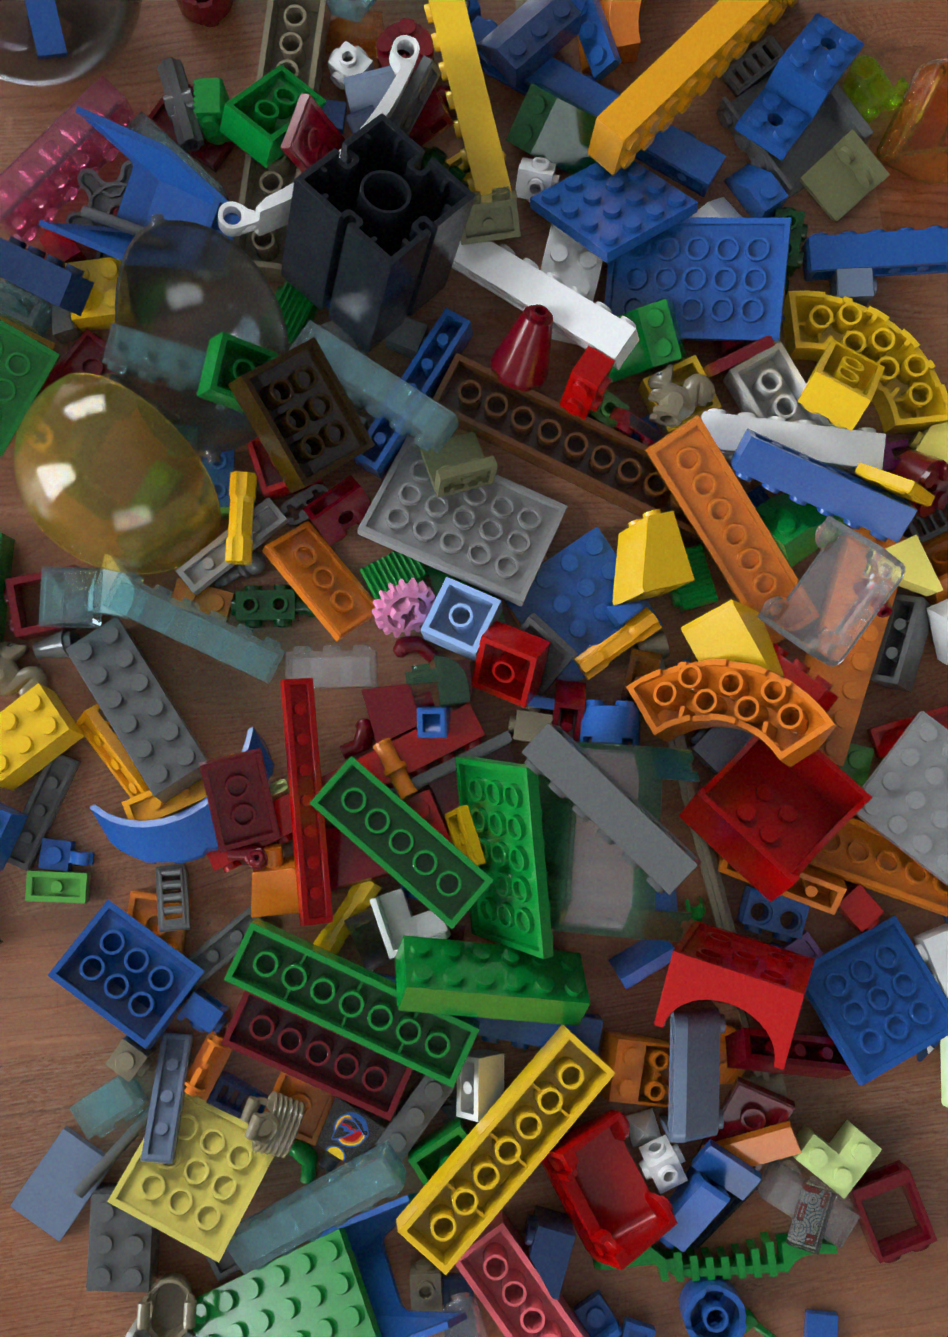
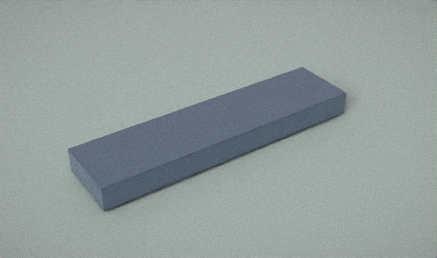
[140,1033,194,1164]

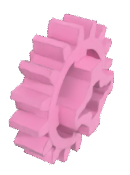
[372,578,435,638]

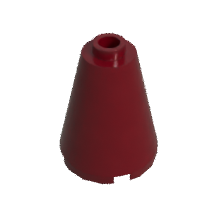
[490,304,553,391]

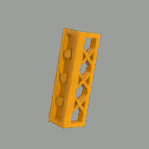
[76,704,150,798]
[121,753,235,821]

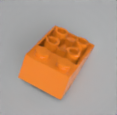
[599,1030,670,1108]

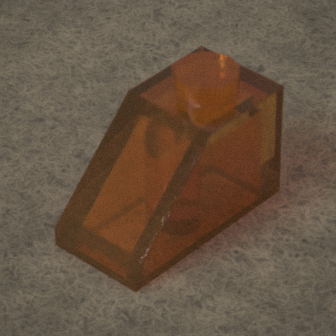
[326,9,384,57]

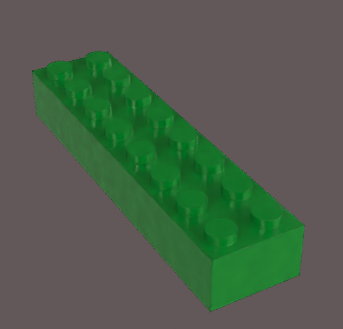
[224,918,480,1088]

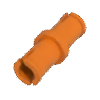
[373,738,418,800]

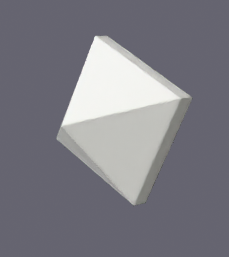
[625,1108,661,1147]

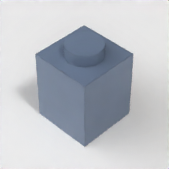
[829,267,877,306]

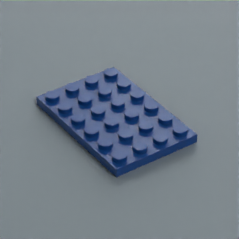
[604,217,792,343]

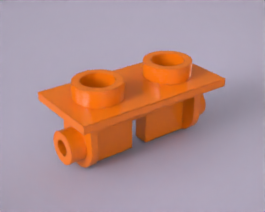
[184,1031,233,1101]

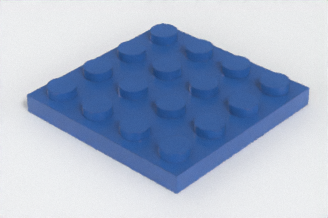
[530,160,698,263]
[503,527,663,682]
[806,915,948,1086]

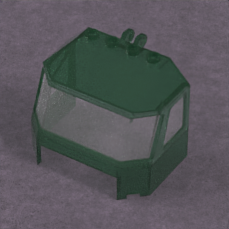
[539,742,700,941]

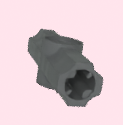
[157,57,205,152]

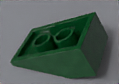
[506,83,597,175]

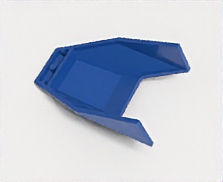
[38,106,241,271]
[312,1192,468,1337]

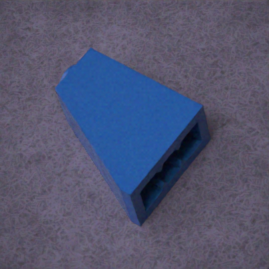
[659,1164,731,1252]

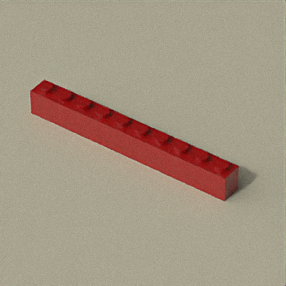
[206,703,485,873]

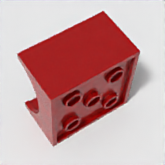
[679,735,873,902]
[654,920,815,1070]

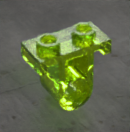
[843,55,909,124]

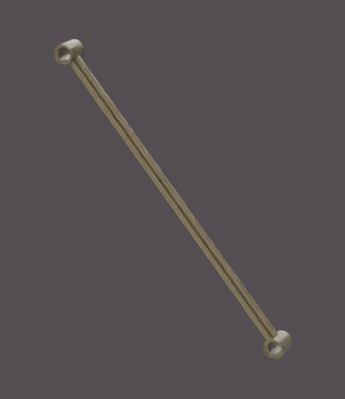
[634,631,787,1098]

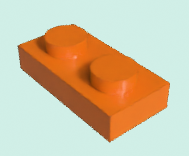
[169,578,236,623]

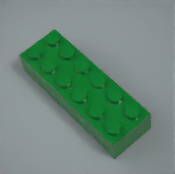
[310,756,494,929]
[395,935,590,1026]

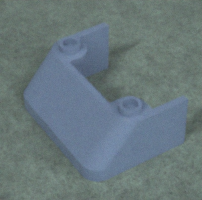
[659,1000,726,1143]

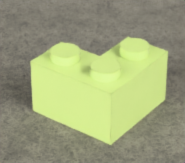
[793,1120,882,1199]

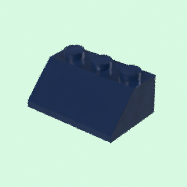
[477,0,582,89]

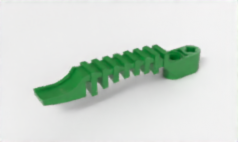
[592,1232,838,1282]

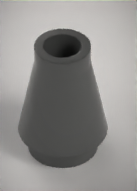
[33,629,80,659]

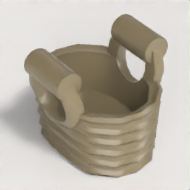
[240,1091,304,1158]
[136,1272,197,1337]

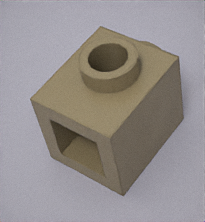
[508,706,553,743]
[105,1036,157,1083]
[409,1258,443,1311]

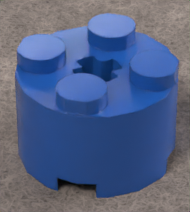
[580,700,641,747]
[678,1276,746,1337]

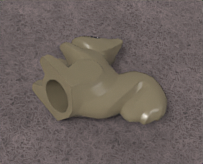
[648,364,715,427]
[0,641,48,697]

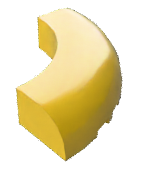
[783,290,948,434]

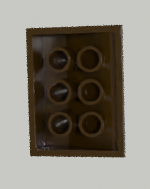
[228,337,375,493]

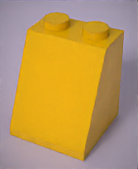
[613,509,694,606]
[681,600,784,677]

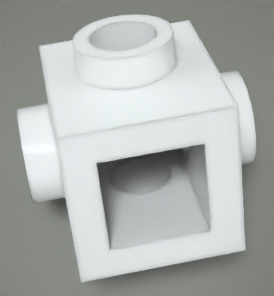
[328,41,374,90]
[515,157,560,202]
[638,1134,688,1194]

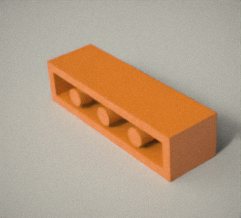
[718,855,847,915]

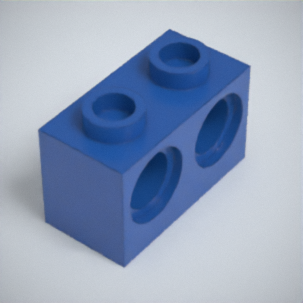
[736,885,810,942]

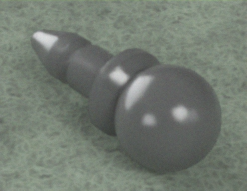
[214,551,266,587]

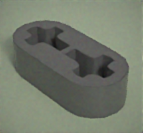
[280,484,329,528]

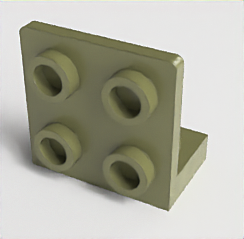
[799,129,890,222]
[461,186,521,245]
[419,432,498,498]

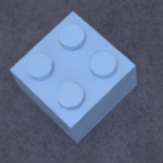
[421,577,503,662]

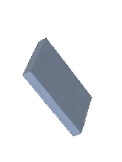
[10,1126,115,1242]

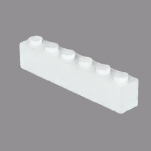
[700,408,886,474]

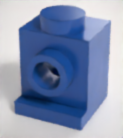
[176,987,230,1034]

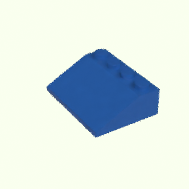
[48,900,205,1050]

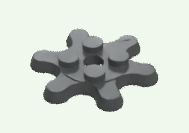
[65,160,133,259]

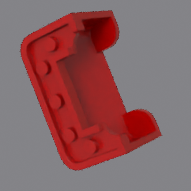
[541,1110,678,1270]

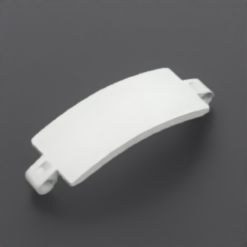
[218,35,420,237]

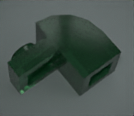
[405,656,471,706]

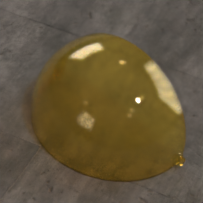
[14,372,221,574]

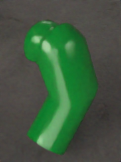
[289,1139,318,1184]

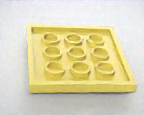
[107,1093,275,1263]

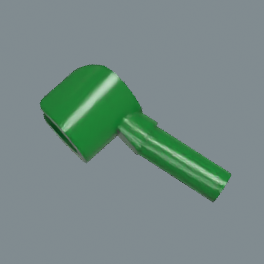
[685,896,706,922]
[745,1308,776,1337]

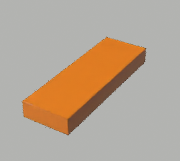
[701,1121,802,1167]

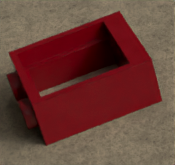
[3,565,94,640]
[848,1160,938,1263]

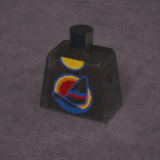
[317,1097,388,1173]

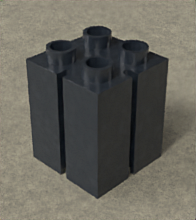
[281,113,476,353]

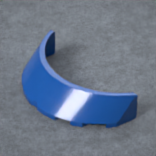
[90,726,274,864]

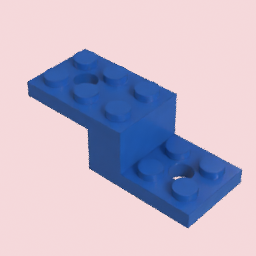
[734,13,865,161]

